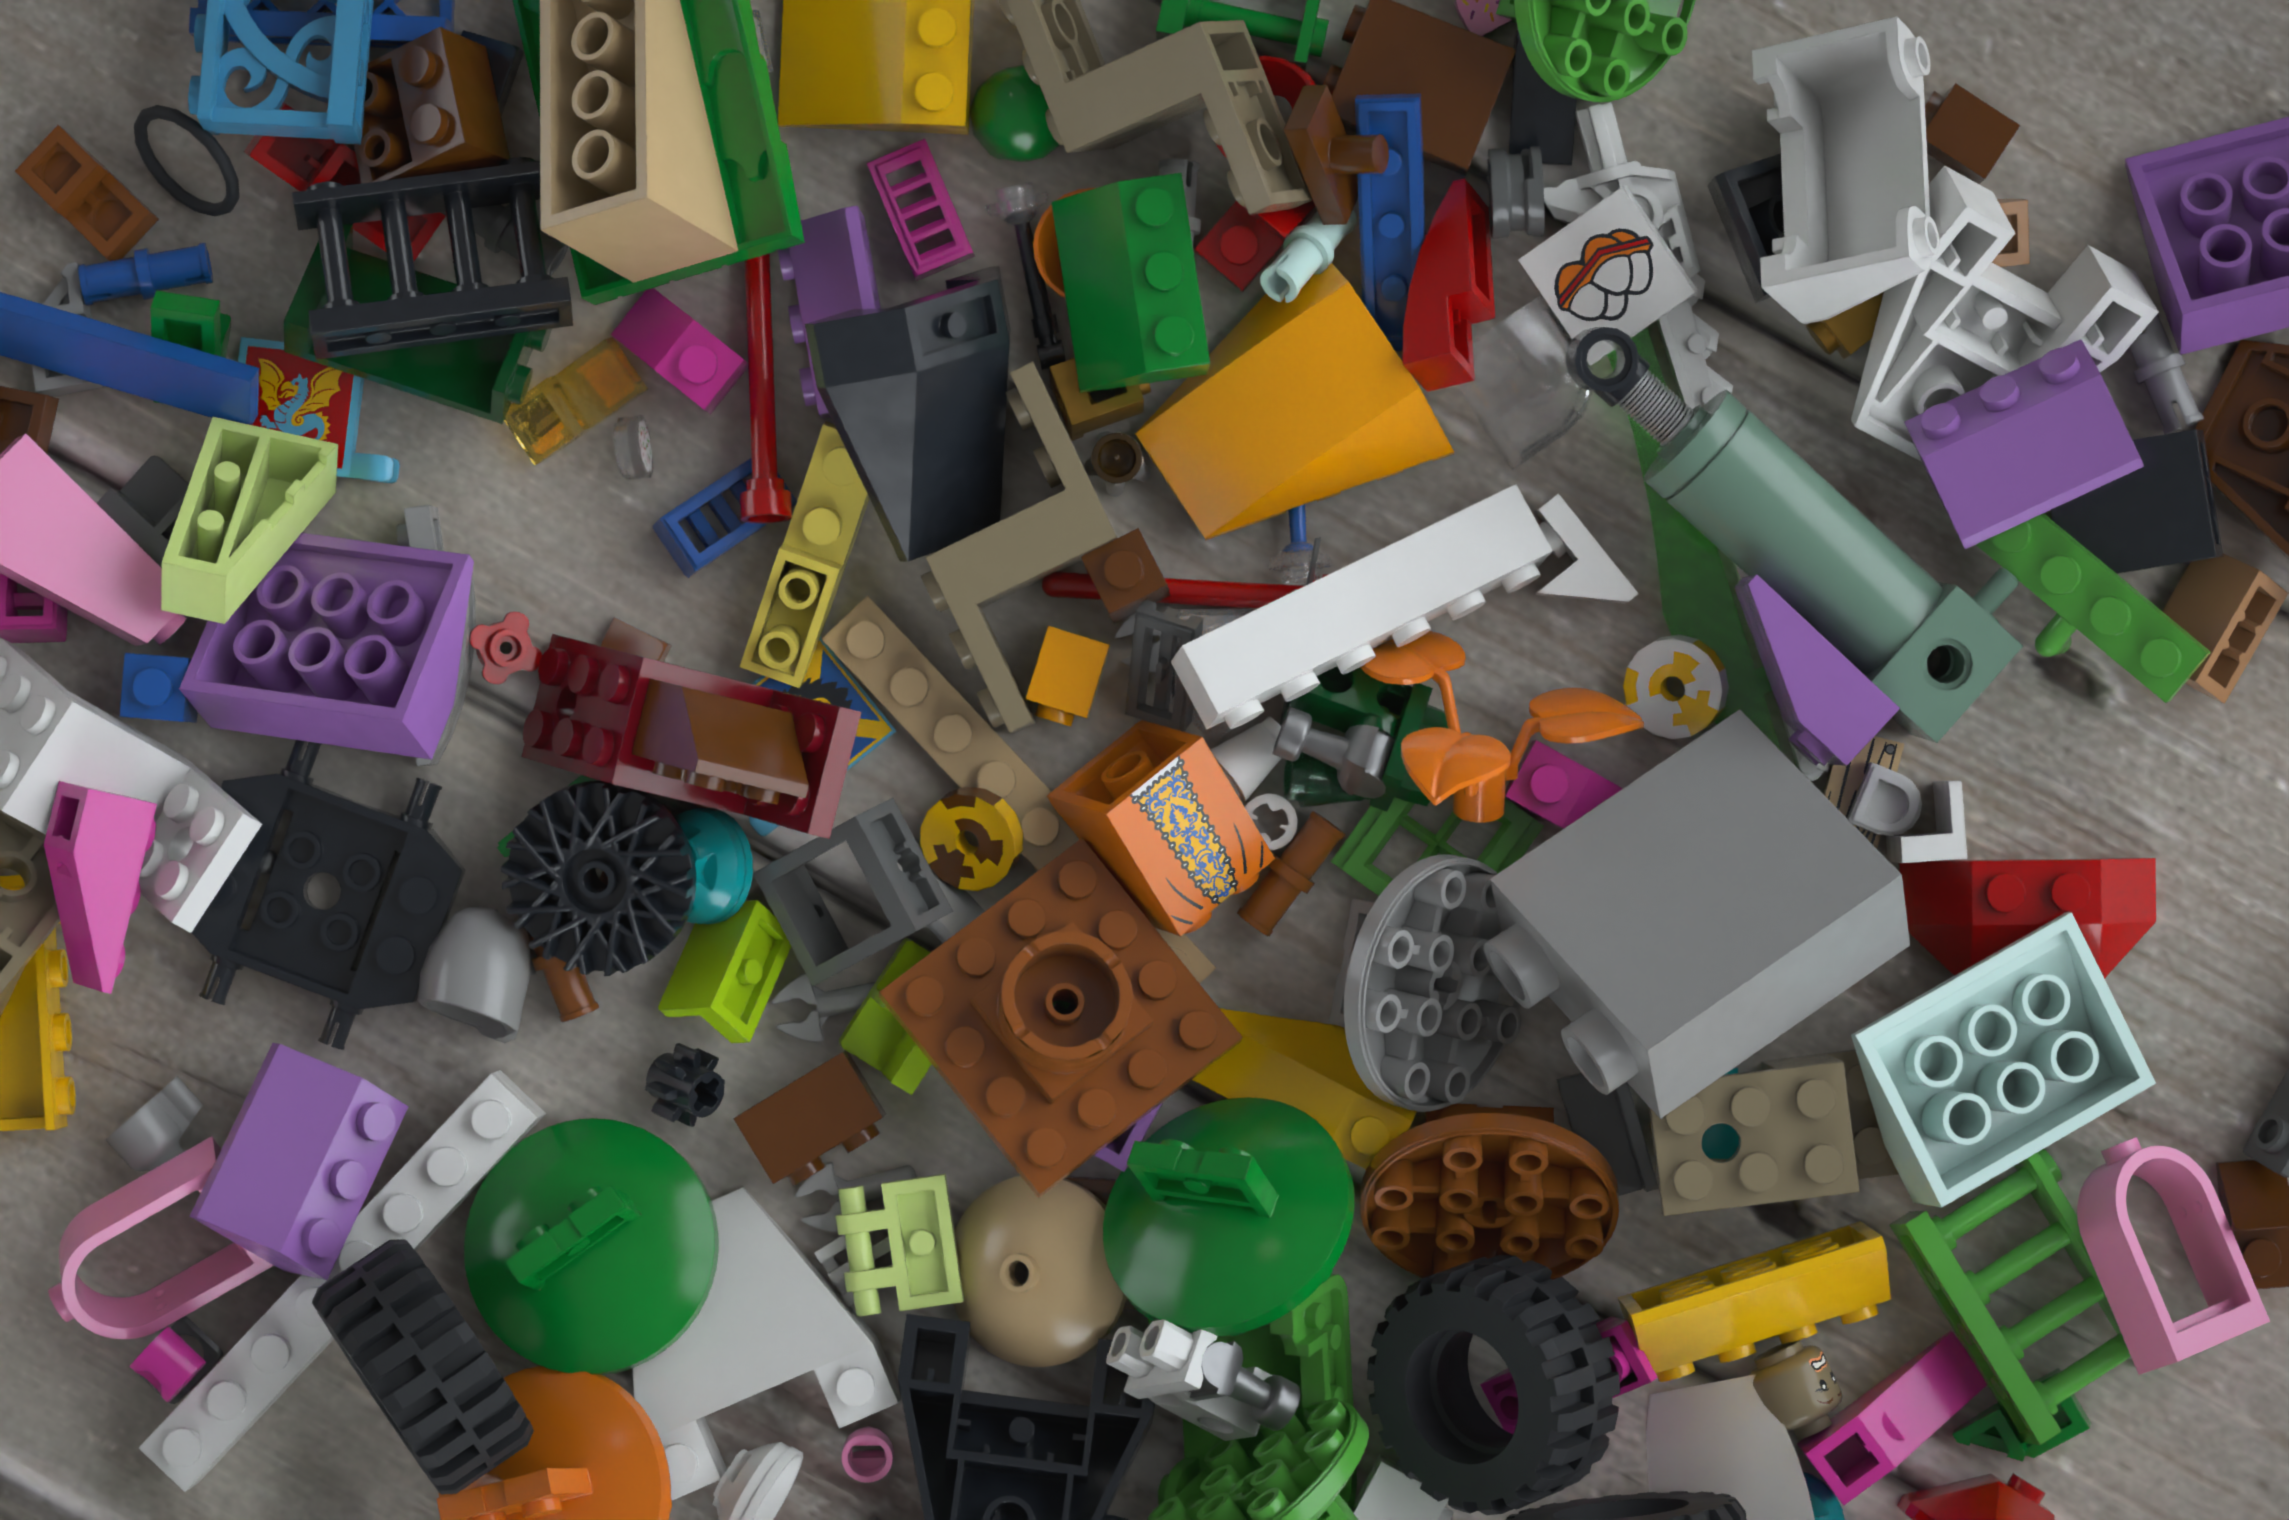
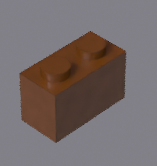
[733,1050,886,1186]

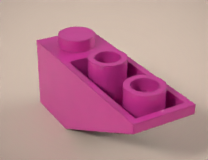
[44,781,157,994]
[1797,1330,1987,1506]

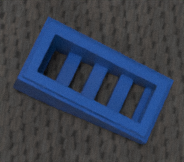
[653,458,797,578]

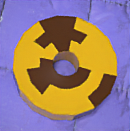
[920,787,1023,891]

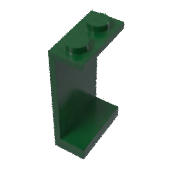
[284,224,552,424]

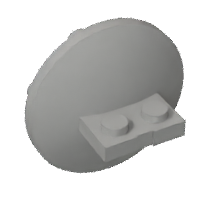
[1329,854,1521,1112]

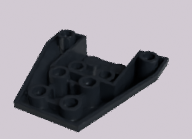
[805,266,1011,562]

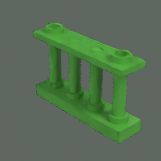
[1889,1149,2131,1445]

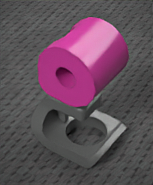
[129,1316,224,1404]

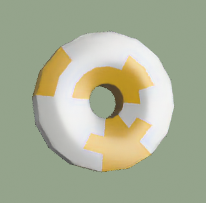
[1623,634,1729,739]

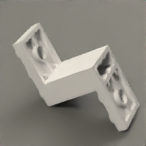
[0,638,262,933]

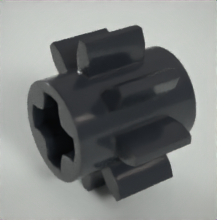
[645,1043,725,1127]

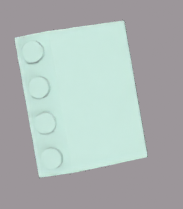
[1851,912,2156,1208]

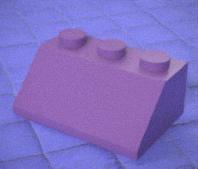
[778,205,881,419]
[1904,339,2144,549]
[190,1043,409,1280]

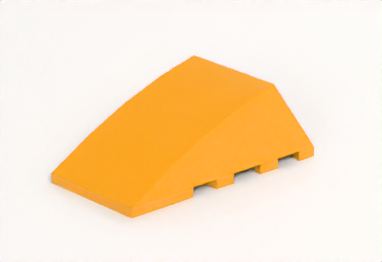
[1135,263,1454,541]

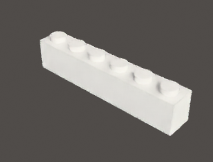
[1171,484,1553,729]

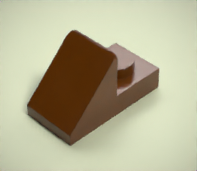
[2216,1159,2289,1290]

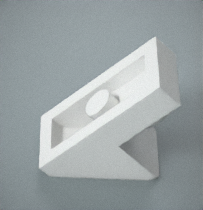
[1535,493,1639,604]

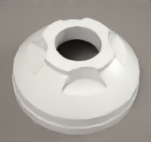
[712,1442,803,1520]

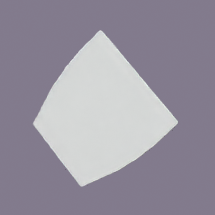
[1646,1375,1815,1520]

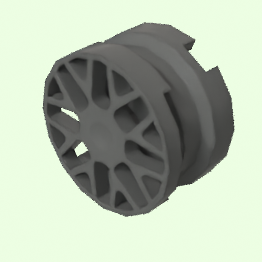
[1487,146,1545,239]

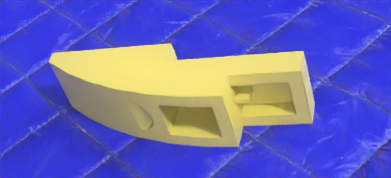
[739,421,870,688]

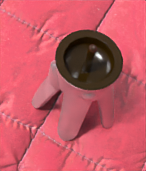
[1084,431,1150,497]

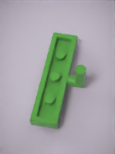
[1976,513,2211,703]

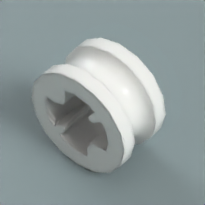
[1245,793,1298,851]

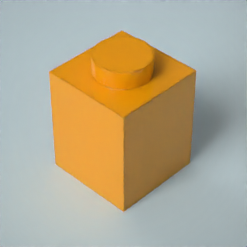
[1025,626,1111,727]

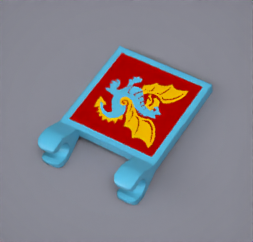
[238,337,400,484]

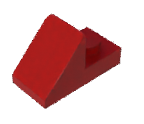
[1194,200,1316,293]

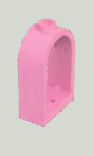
[48,1136,274,1339]
[2077,1137,2270,1375]

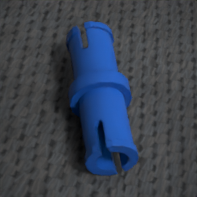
[78,242,213,306]

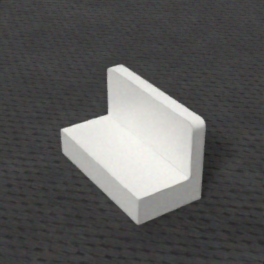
[1886,781,1967,863]

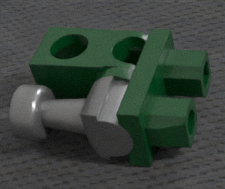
[1272,666,1459,812]

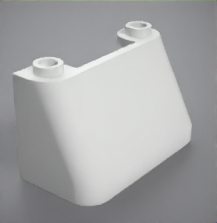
[1752,16,1940,324]

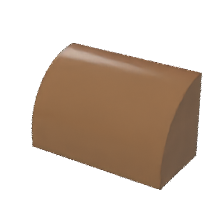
[2162,554,2288,704]

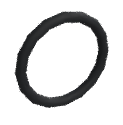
[134,105,240,217]

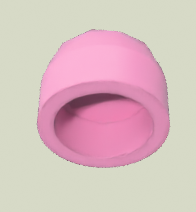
[842,1426,894,1483]

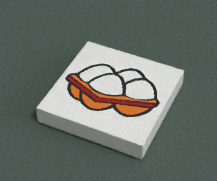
[1518,185,1699,366]

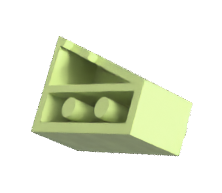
[161,417,338,624]

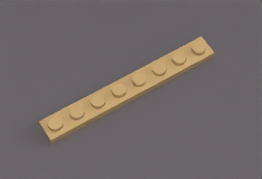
[822,595,1216,983]

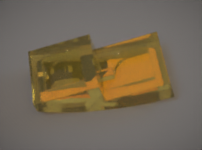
[504,337,648,466]

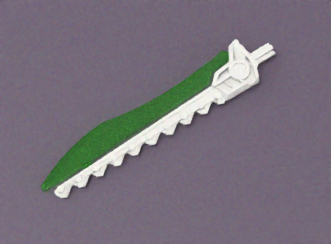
[1544,102,1829,781]

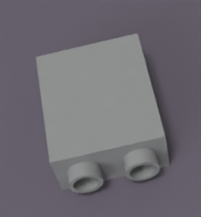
[1484,709,1910,1119]

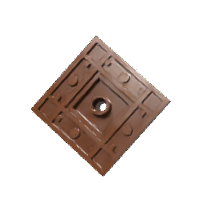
[879,838,1242,1198]

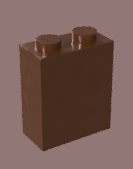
[1323,0,1516,176]

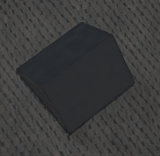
[1707,153,1784,303]

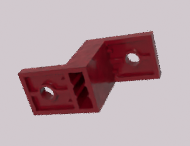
[521,634,861,839]

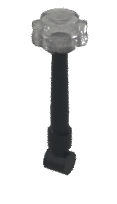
[985,182,1066,370]

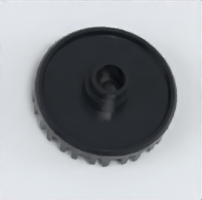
[501,781,696,976]

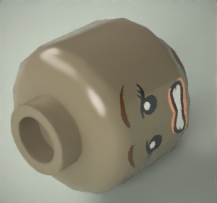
[1750,1340,1843,1439]

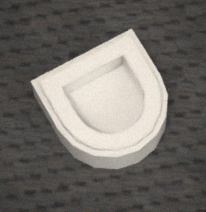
[1847,762,1922,836]

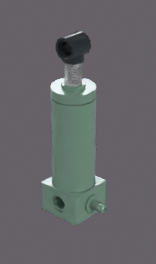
[1565,327,2023,743]

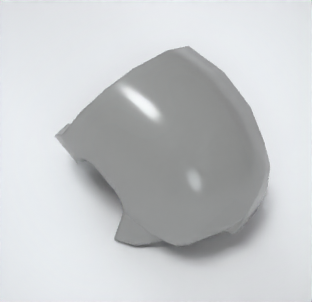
[418,906,537,1043]

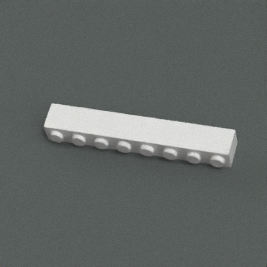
[139,1070,546,1492]

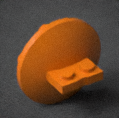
[437,1366,672,1520]

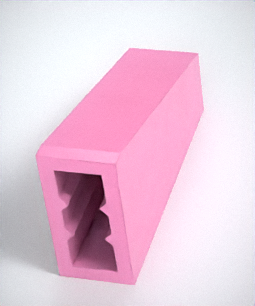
[0,434,187,646]

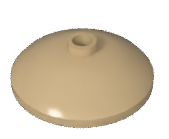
[953,1176,1127,1367]

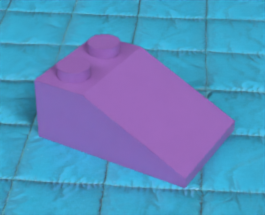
[1734,574,1900,766]

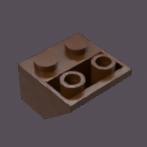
[354,27,510,183]
[631,678,809,805]

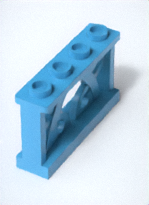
[188,0,374,145]

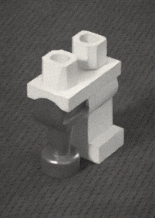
[1106,1319,1300,1441]

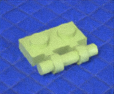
[835,1173,964,1316]

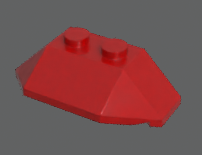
[1898,858,2156,979]

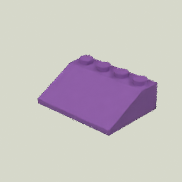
[2125,117,2289,355]
[179,533,474,760]

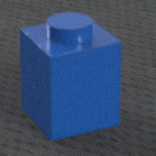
[119,653,198,723]

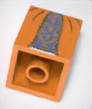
[1047,720,1275,937]

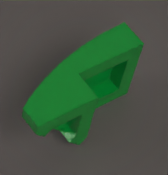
[1952,1368,2091,1462]

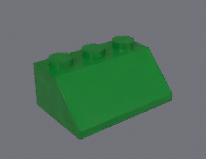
[1051,172,1211,393]

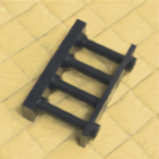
[292,157,573,360]

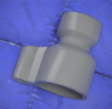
[106,1076,203,1171]

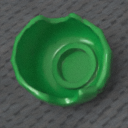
[969,65,1060,162]

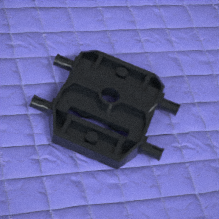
[191,740,466,1050]

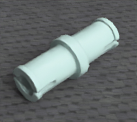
[1260,210,1357,303]

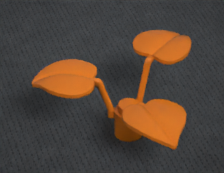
[1360,631,1644,823]

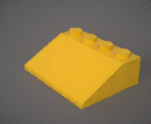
[778,0,975,135]
[1617,1221,1891,1382]

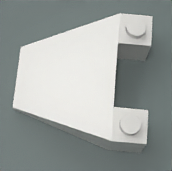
[1851,165,2159,462]
[633,1187,901,1500]

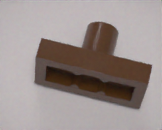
[1283,85,1389,225]

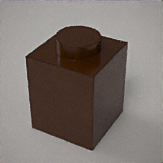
[1925,83,2020,184]
[1081,528,1171,624]

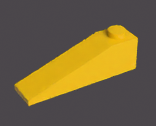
[1192,1008,1417,1169]

